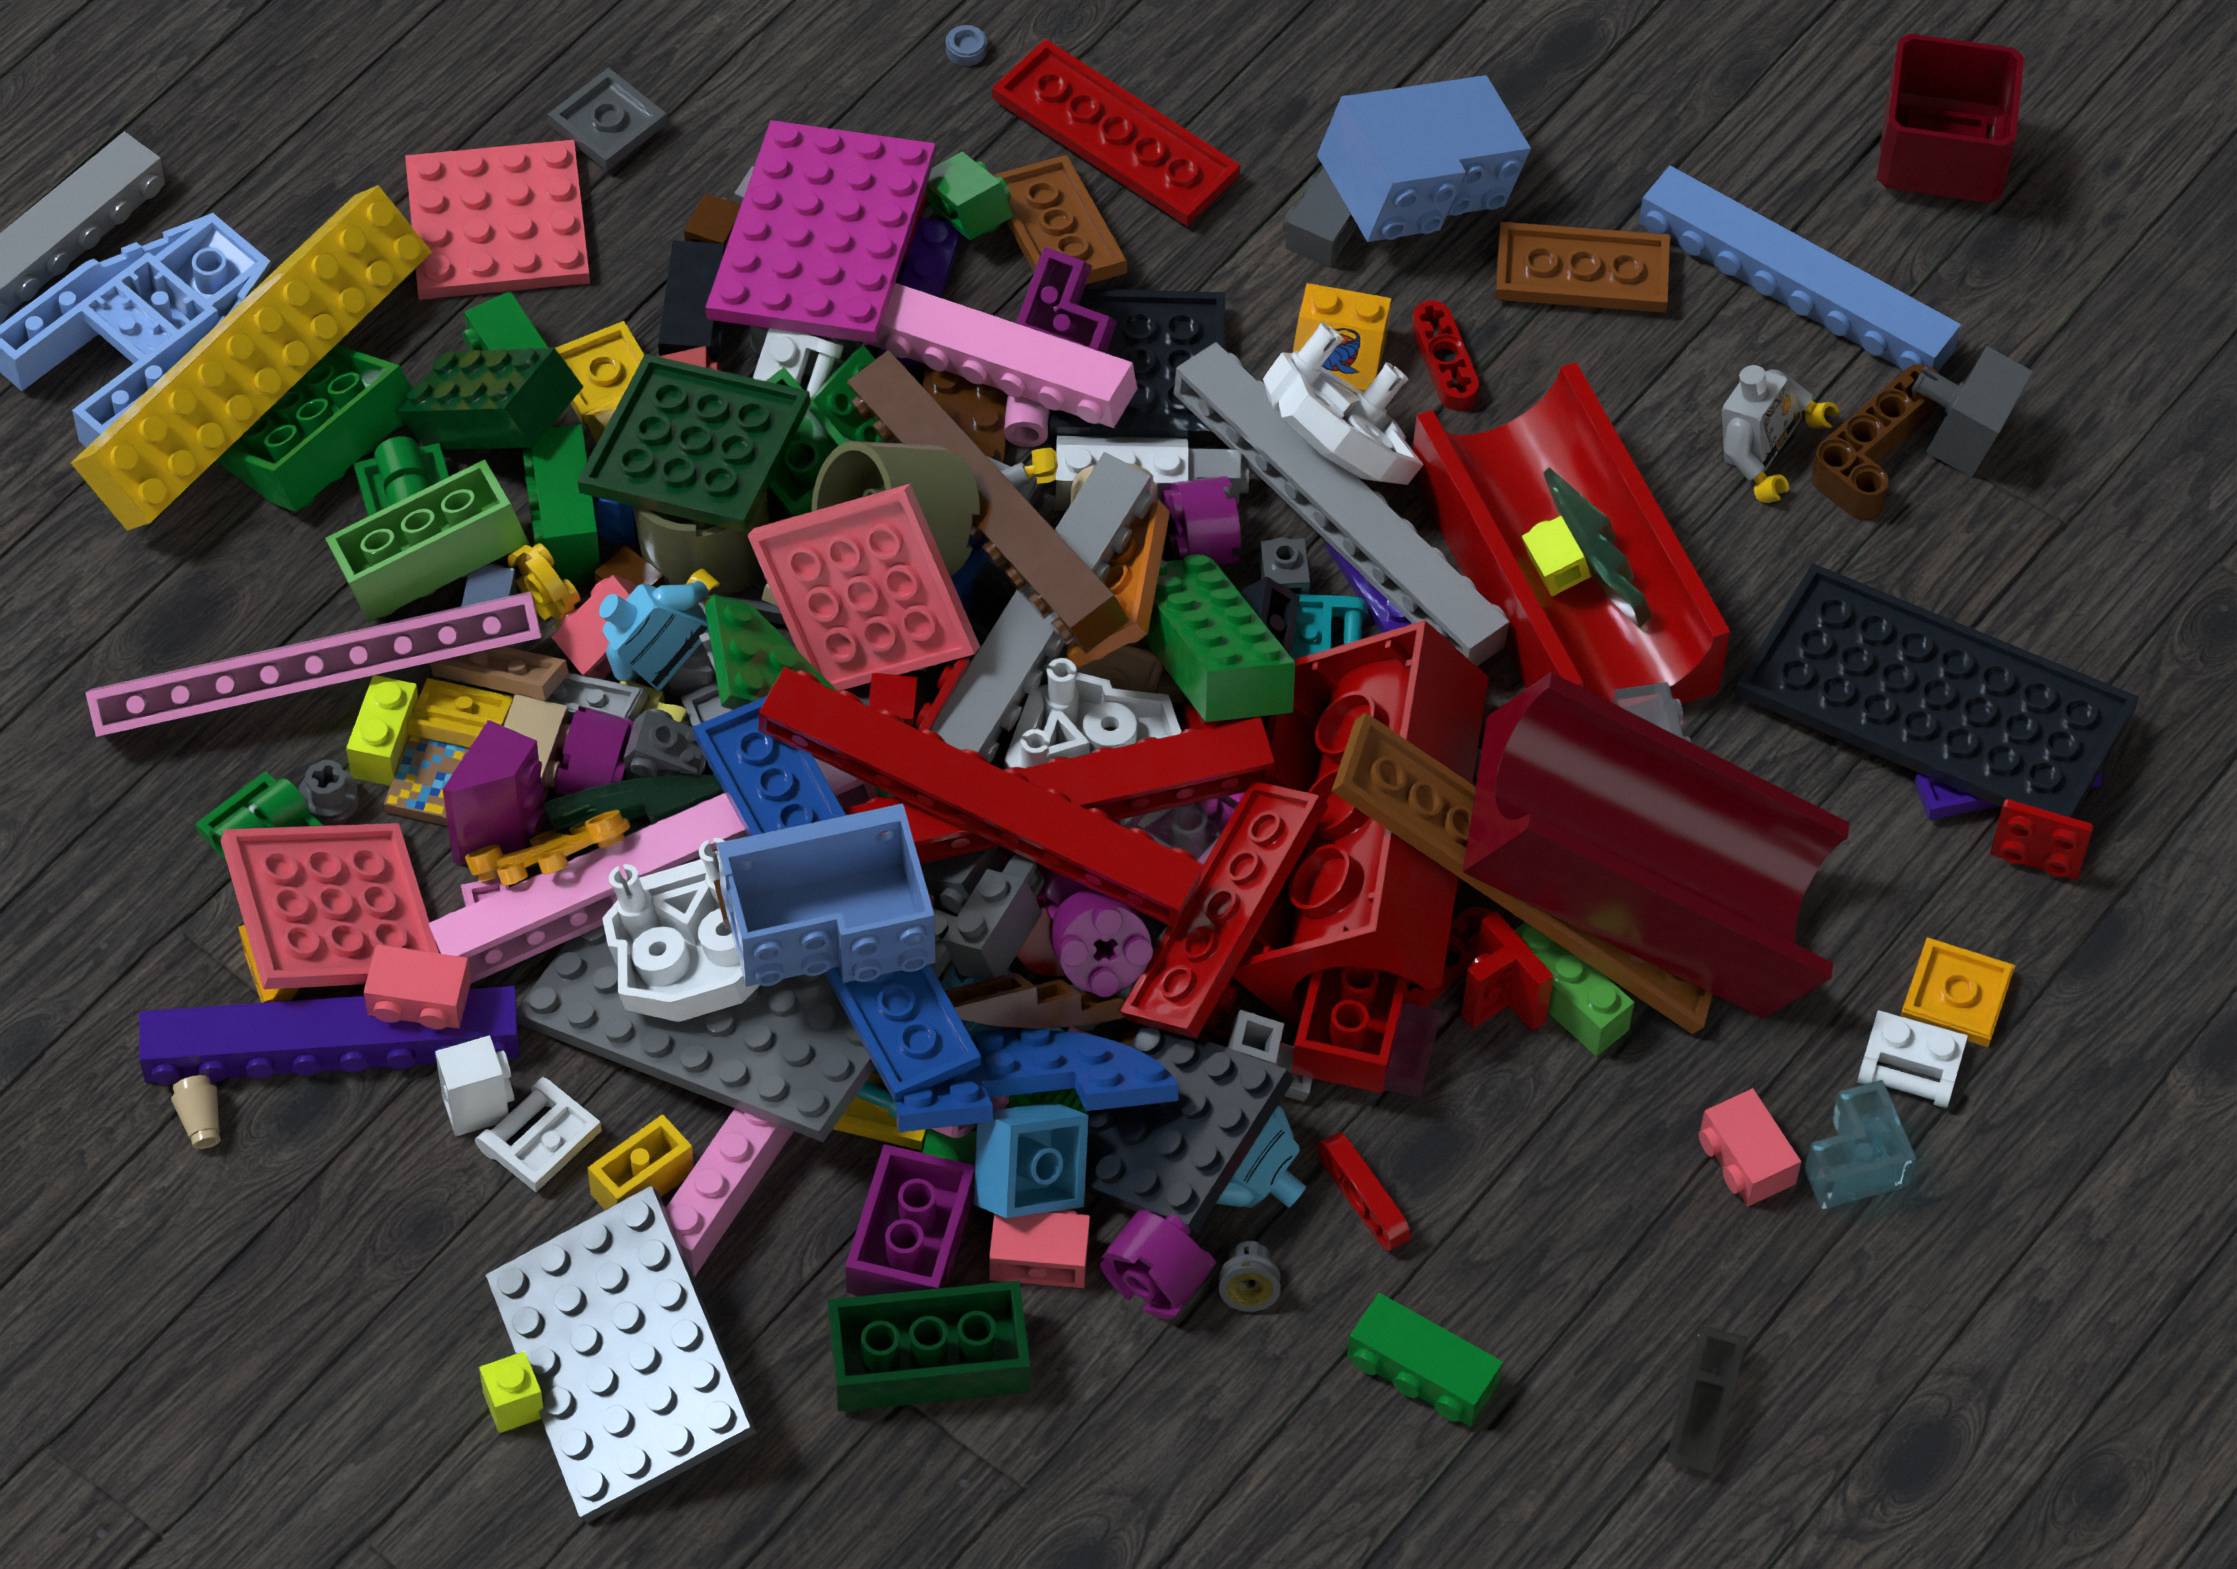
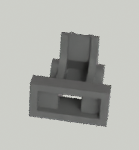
[621,709,703,819]

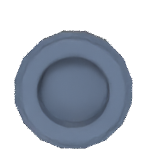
[946,25,987,66]

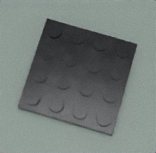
[1049,289,1225,442]
[1085,1025,1295,1234]

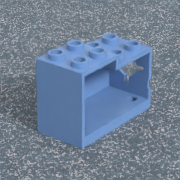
[1317,75,1531,242]
[717,803,935,987]

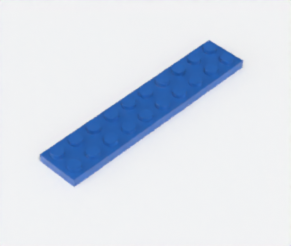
[693,696,981,1102]

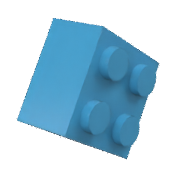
[974,1102,1089,1218]

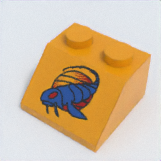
[1293,283,1391,392]

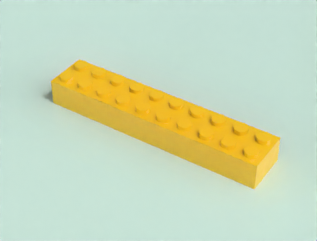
[71,185,432,531]

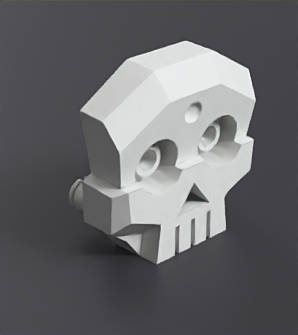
[1263,322,1424,485]
[1004,658,1181,829]
[602,838,760,1022]

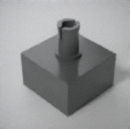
[1911,346,2033,477]

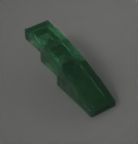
[1543,467,1652,628]
[544,774,725,831]

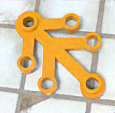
[465,810,630,886]

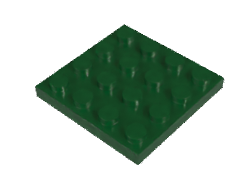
[577,354,811,532]

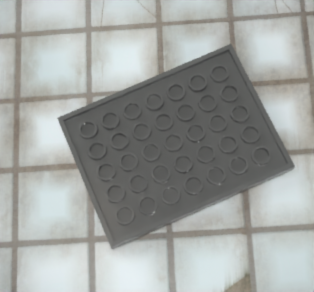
[517,813,956,1142]

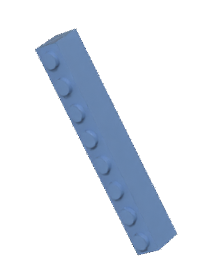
[1639,165,1961,372]

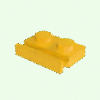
[408,678,514,748]

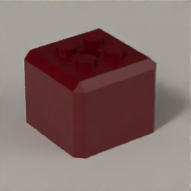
[1876,33,2024,203]

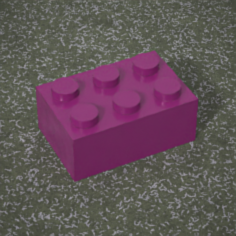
[845,1144,975,1296]

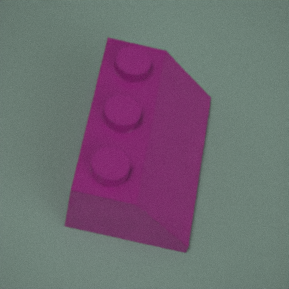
[443,720,548,866]

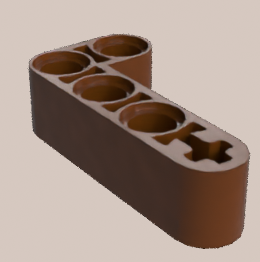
[1811,364,1938,521]

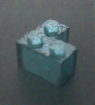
[1805,1080,1916,1210]

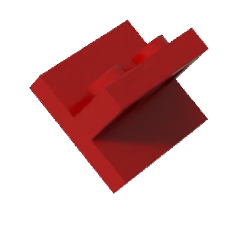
[1461,911,1554,1032]

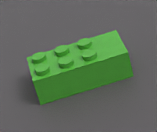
[325,460,529,623]

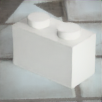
[435,1035,514,1136]

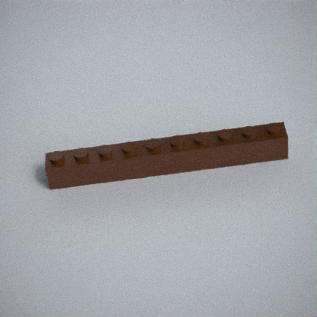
[847,350,1129,654]

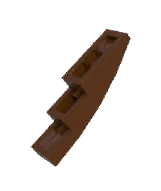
[944,972,1125,1029]

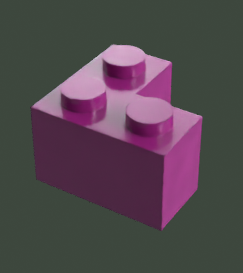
[1016,247,1118,353]

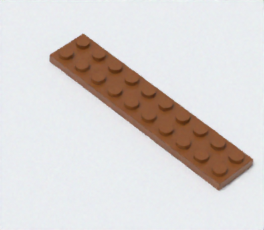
[1331,713,1713,1034]

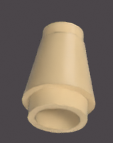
[171,1075,221,1149]

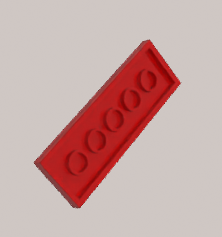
[992,38,1241,226]
[1120,781,1329,1039]

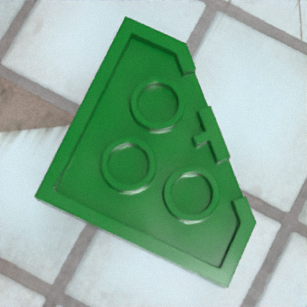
[704,594,838,710]

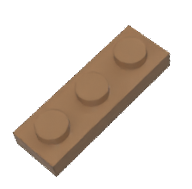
[430,646,569,701]

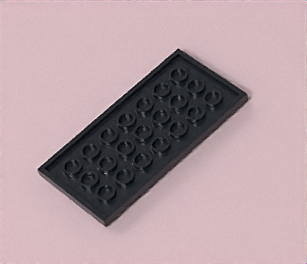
[1735,563,2139,818]

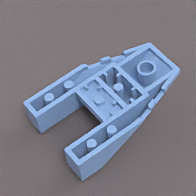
[0,213,271,448]

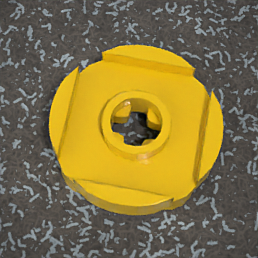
[508,543,581,629]

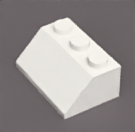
[1055,435,1188,511]

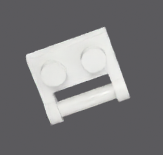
[753,328,844,398]
[1857,1010,1968,1108]
[475,1077,602,1192]

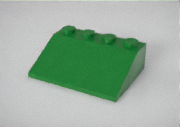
[215,345,412,512]

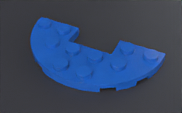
[896,1028,1179,1132]

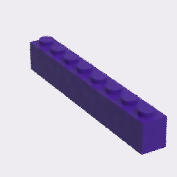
[139,986,520,1085]

